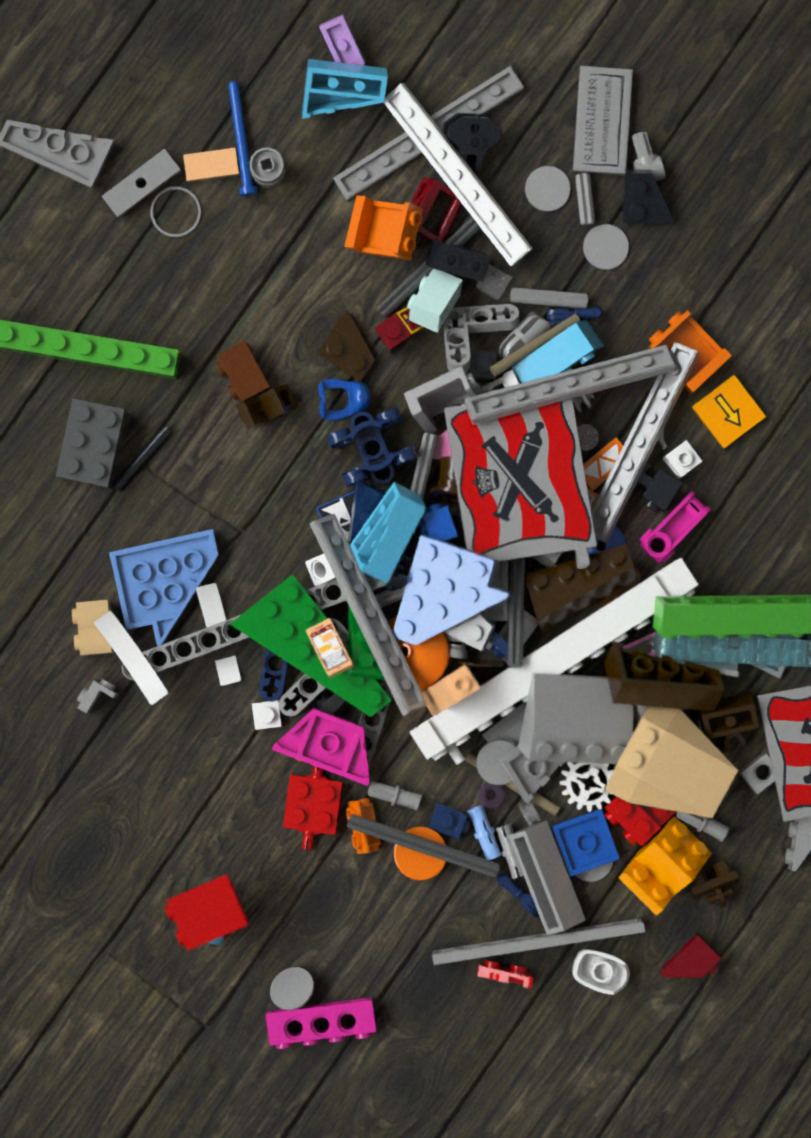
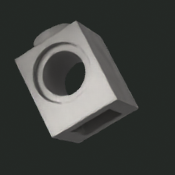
[738,753,775,794]

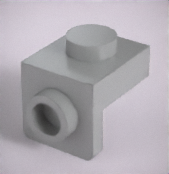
[77,678,119,713]

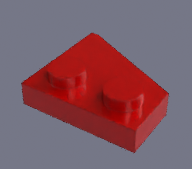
[477,960,533,989]

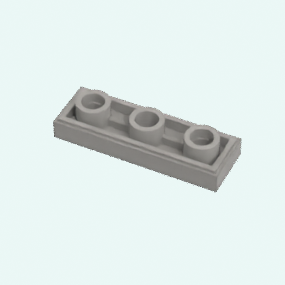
[102,149,181,219]

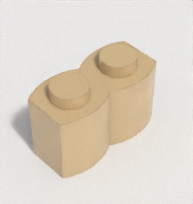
[72,600,114,656]

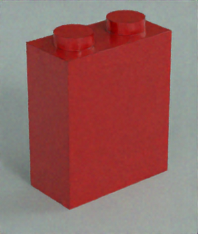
[165,873,250,951]

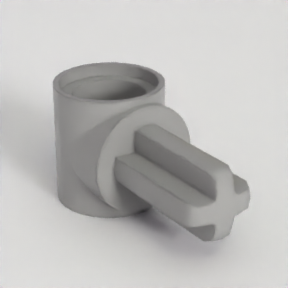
[632,132,665,181]

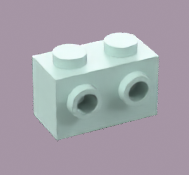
[407,269,462,333]

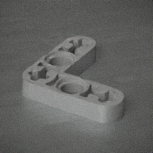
[443,304,519,372]

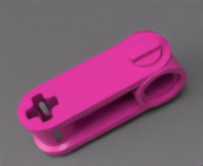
[639,490,711,563]

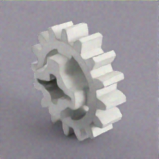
[559,762,614,812]

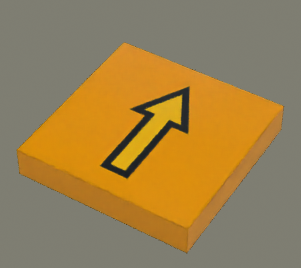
[691,375,766,449]

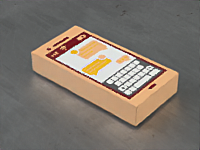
[306,618,354,678]

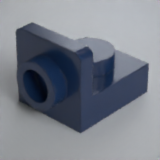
[428,803,470,840]

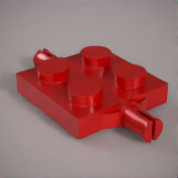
[283,765,343,850]

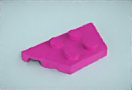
[272,708,370,786]

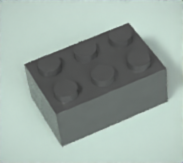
[56,398,128,489]

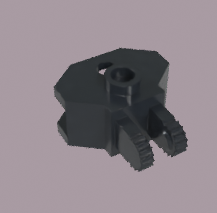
[443,113,501,173]

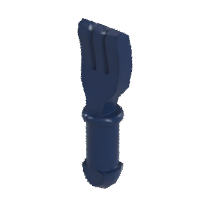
[546,306,603,326]
[497,874,539,918]

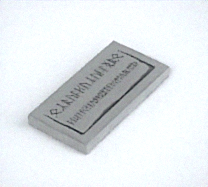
[573,66,633,175]

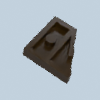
[317,310,375,382]

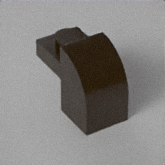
[236,384,299,429]

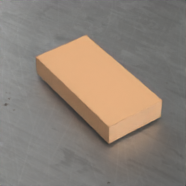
[183,148,239,182]

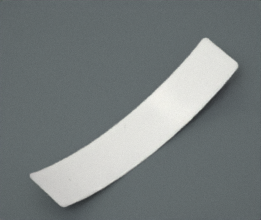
[196,583,241,686]
[94,611,168,705]

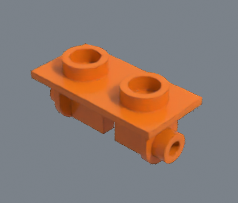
[346,798,381,854]

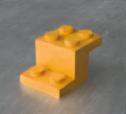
[618,816,712,916]

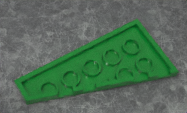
[230,575,392,717]

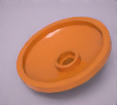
[383,615,449,691]

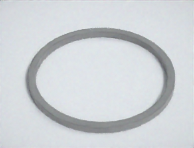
[150,187,201,237]

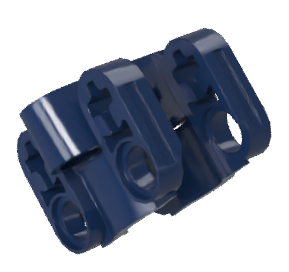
[326,407,418,488]

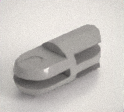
[499,312,551,359]

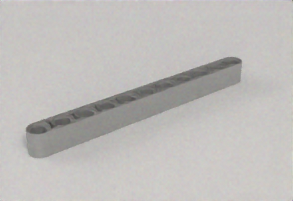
[122,572,391,680]

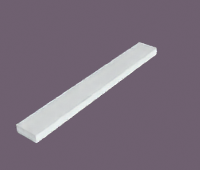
[383,83,533,266]

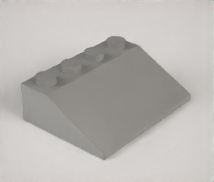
[518,673,633,764]

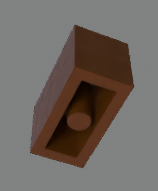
[215,340,271,402]

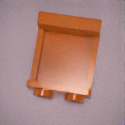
[344,195,423,260]
[647,310,732,395]

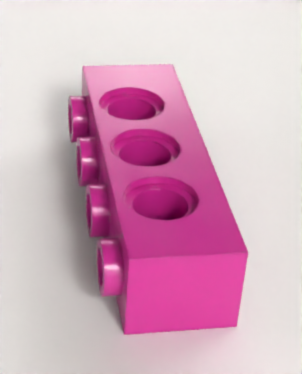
[266,997,376,1049]

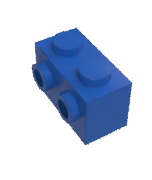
[418,503,458,542]

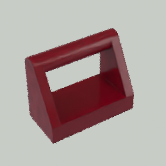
[410,178,463,242]

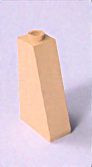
[422,665,479,716]

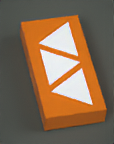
[583,437,623,491]

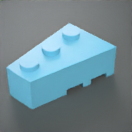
[302,59,388,119]
[512,320,604,383]
[350,482,426,583]

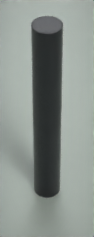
[112,425,172,491]

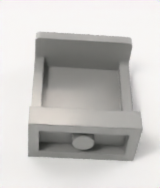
[404,366,484,433]

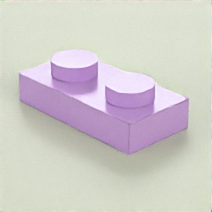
[319,14,365,65]

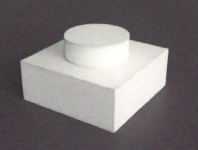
[252,700,282,730]

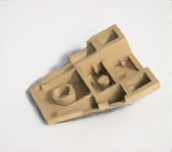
[605,706,738,818]

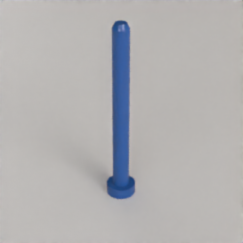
[228,81,258,197]

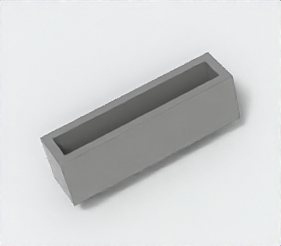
[508,820,586,935]

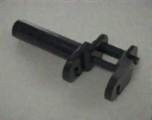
[385,532,414,591]

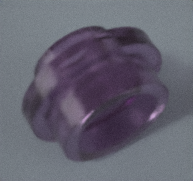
[477,782,504,808]

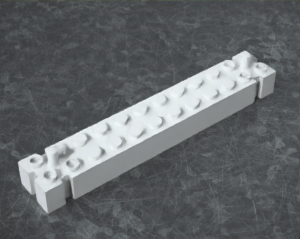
[410,558,698,765]

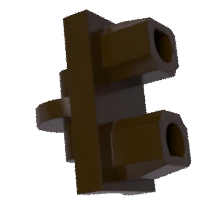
[691,860,739,908]

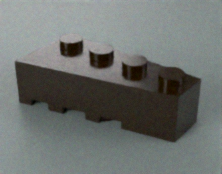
[525,544,637,634]
[604,642,724,711]

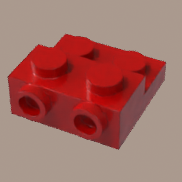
[604,796,677,847]

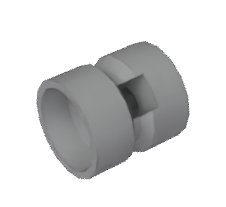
[249,147,285,188]

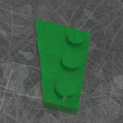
[348,606,385,680]

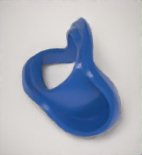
[318,379,371,421]

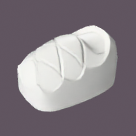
[572,949,630,995]

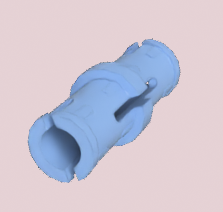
[467,805,502,860]

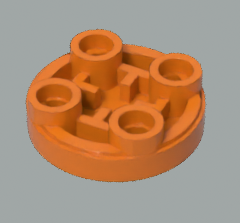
[394,826,446,880]

